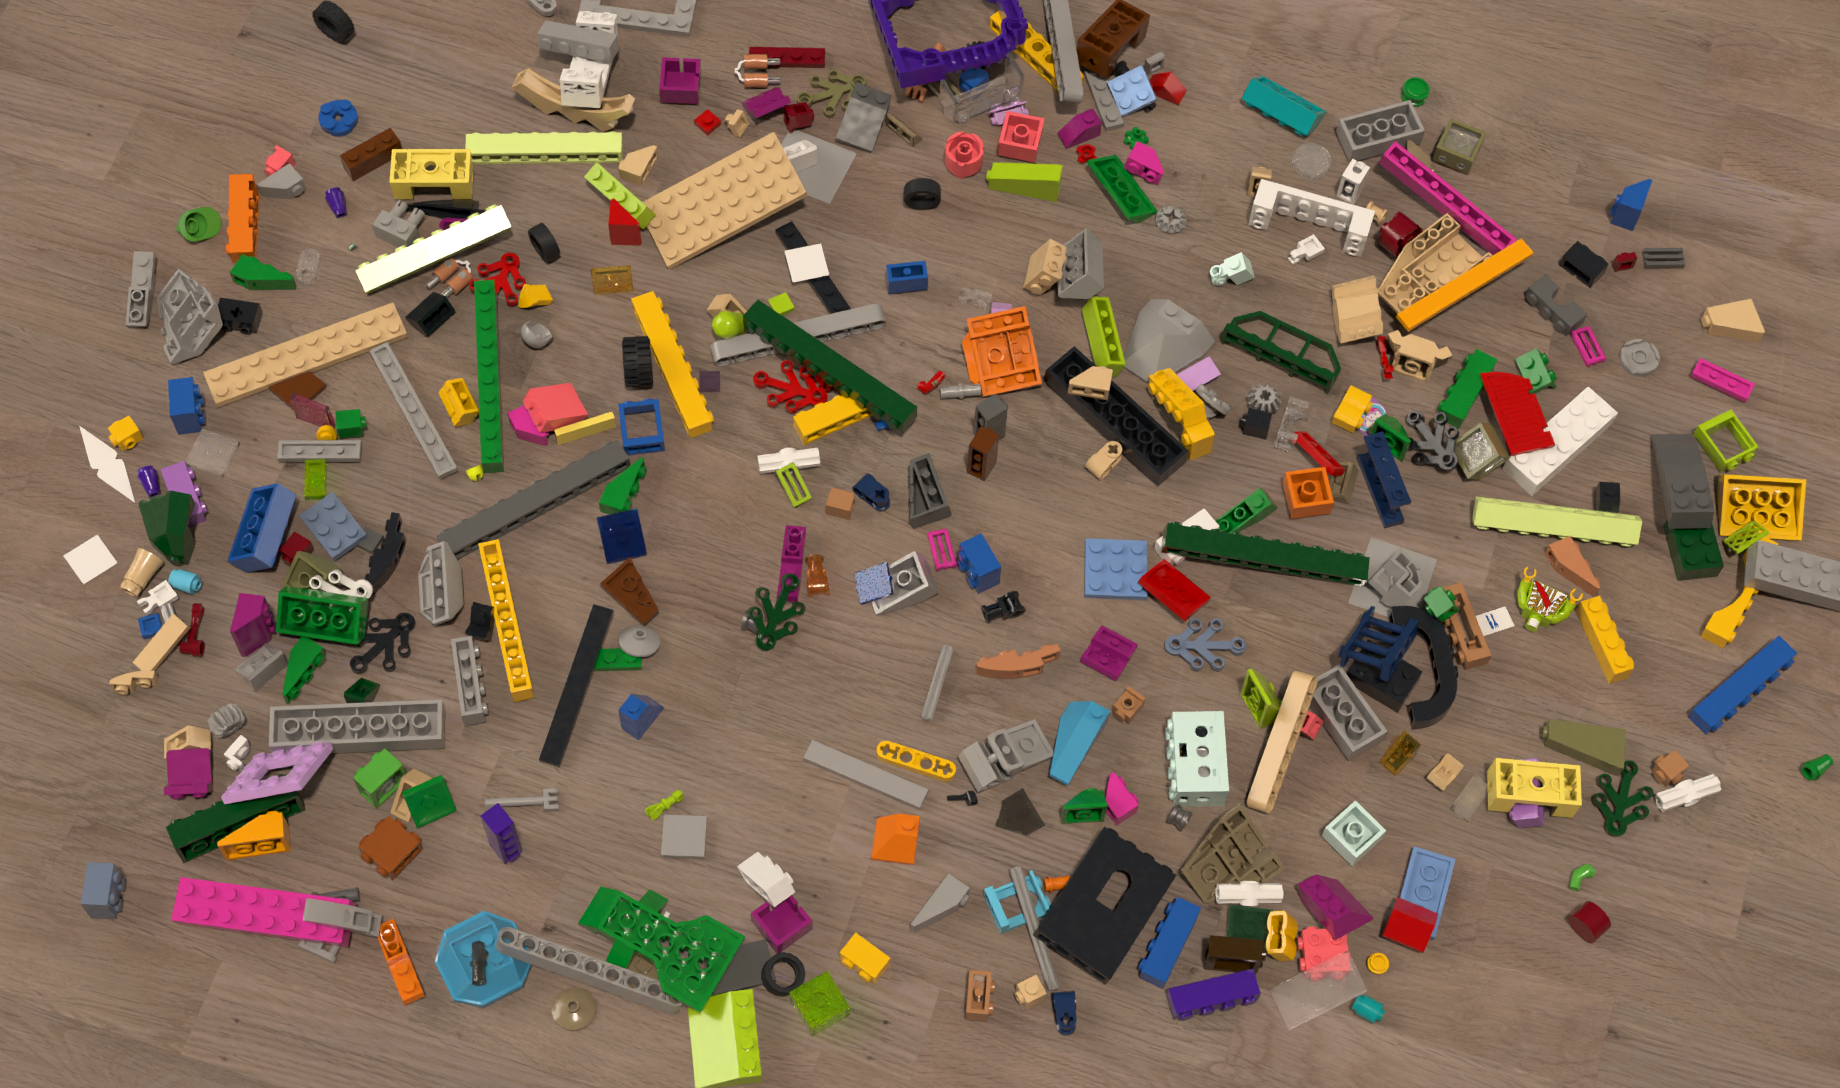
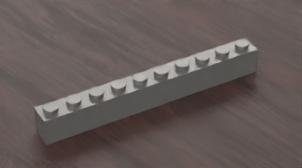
[437,440,631,560]

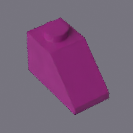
[1057,108,1102,149]

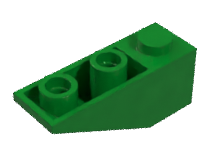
[230,254,297,290]
[599,457,647,519]
[1215,488,1278,534]
[282,636,327,705]

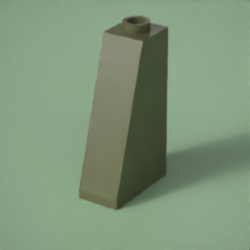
[1541,719,1626,776]

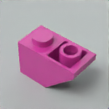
[1124,141,1164,185]
[507,406,549,446]
[1106,772,1139,826]

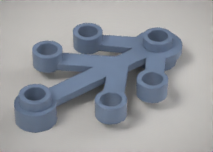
[1165,618,1246,671]

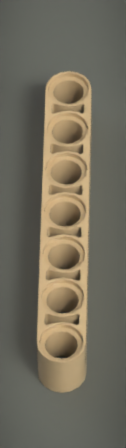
[1247,671,1317,813]

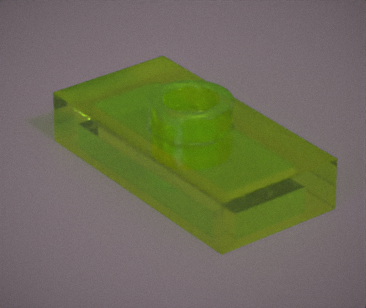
[304,459,327,500]

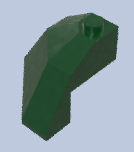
[138,491,196,566]

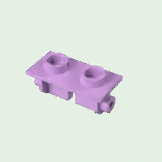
[987,100,1029,126]

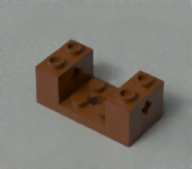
[1076,0,1150,79]

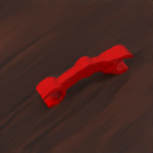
[1376,336,1394,379]

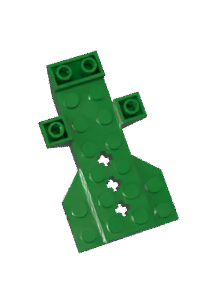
[578,886,745,1014]

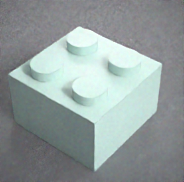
[1322,800,1386,867]

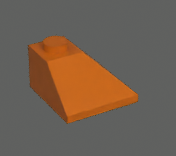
[871,813,920,865]

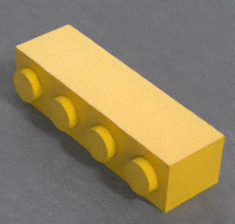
[793,395,872,445]

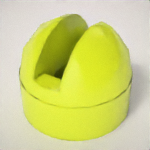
[466,464,484,481]

